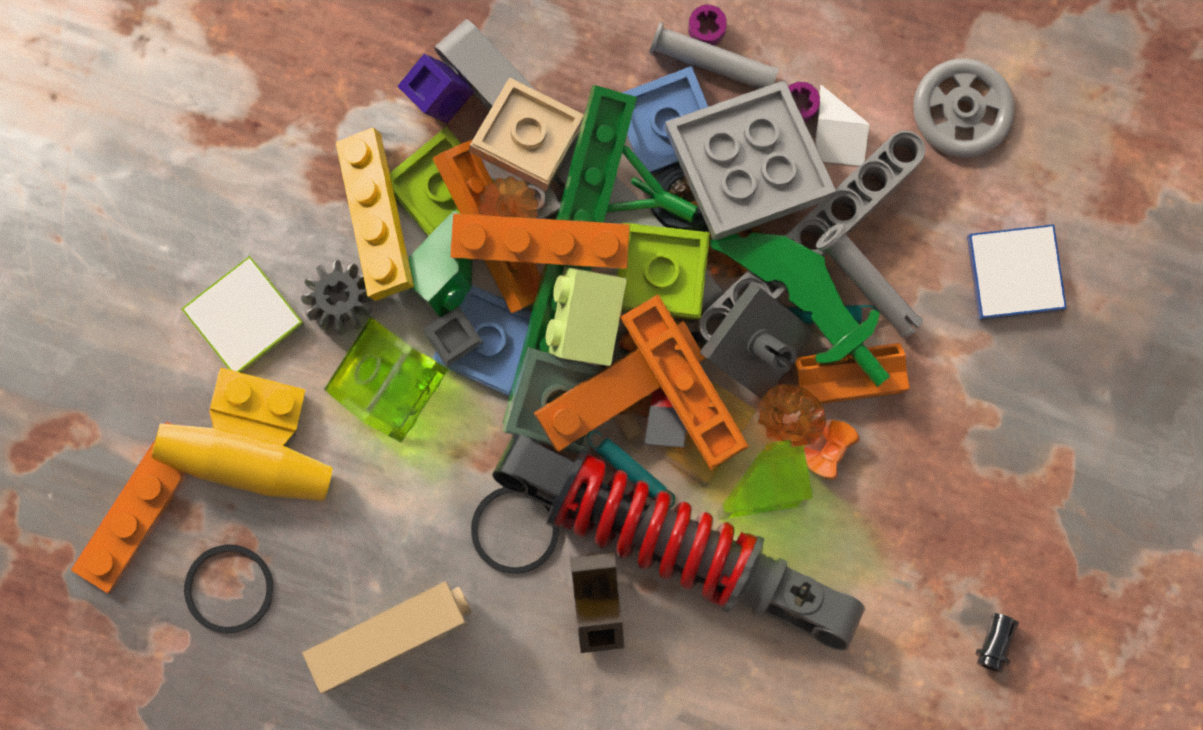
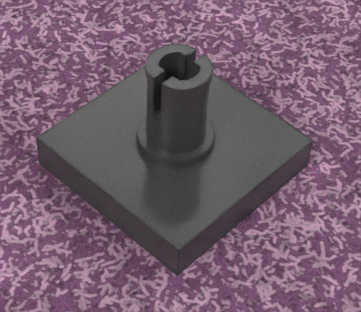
[700,282,815,401]

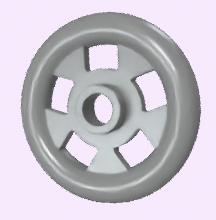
[913,58,1015,158]

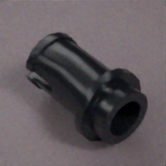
[975,613,1019,672]

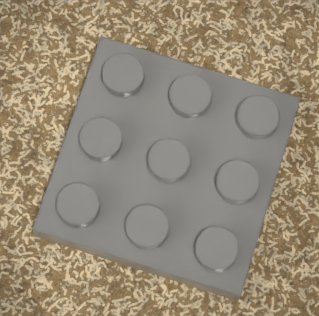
[664,80,836,241]

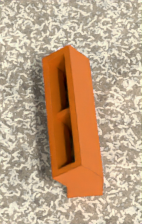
[794,343,910,408]

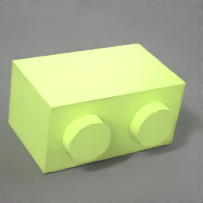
[546,267,627,366]

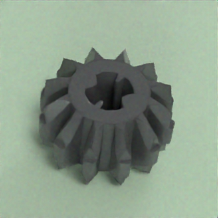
[301,260,373,335]

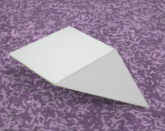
[815,85,869,166]

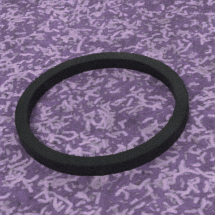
[471,487,559,574]
[184,544,273,633]

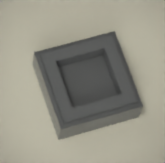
[422,306,483,367]

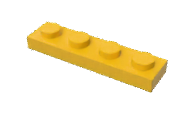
[336,127,414,301]

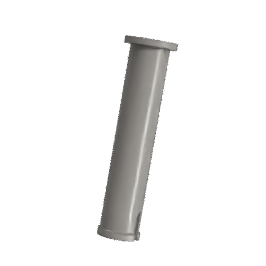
[649,22,779,89]
[816,224,923,338]

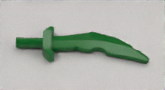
[710,232,890,387]

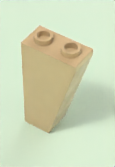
[302,581,472,694]

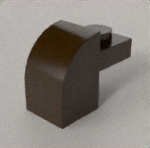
[570,553,625,653]

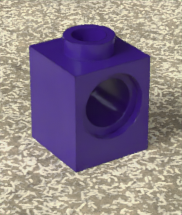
[397,53,475,124]

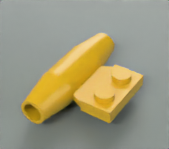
[151,368,333,501]

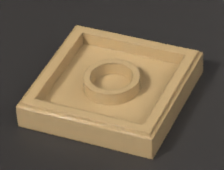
[469,77,584,191]

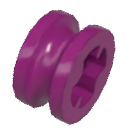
[688,4,727,45]
[788,81,820,123]

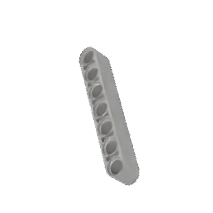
[697,130,925,346]

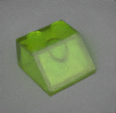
[323,317,449,443]
[717,440,813,520]

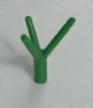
[607,145,699,222]

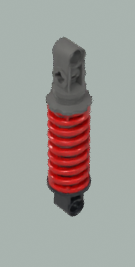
[492,435,865,651]

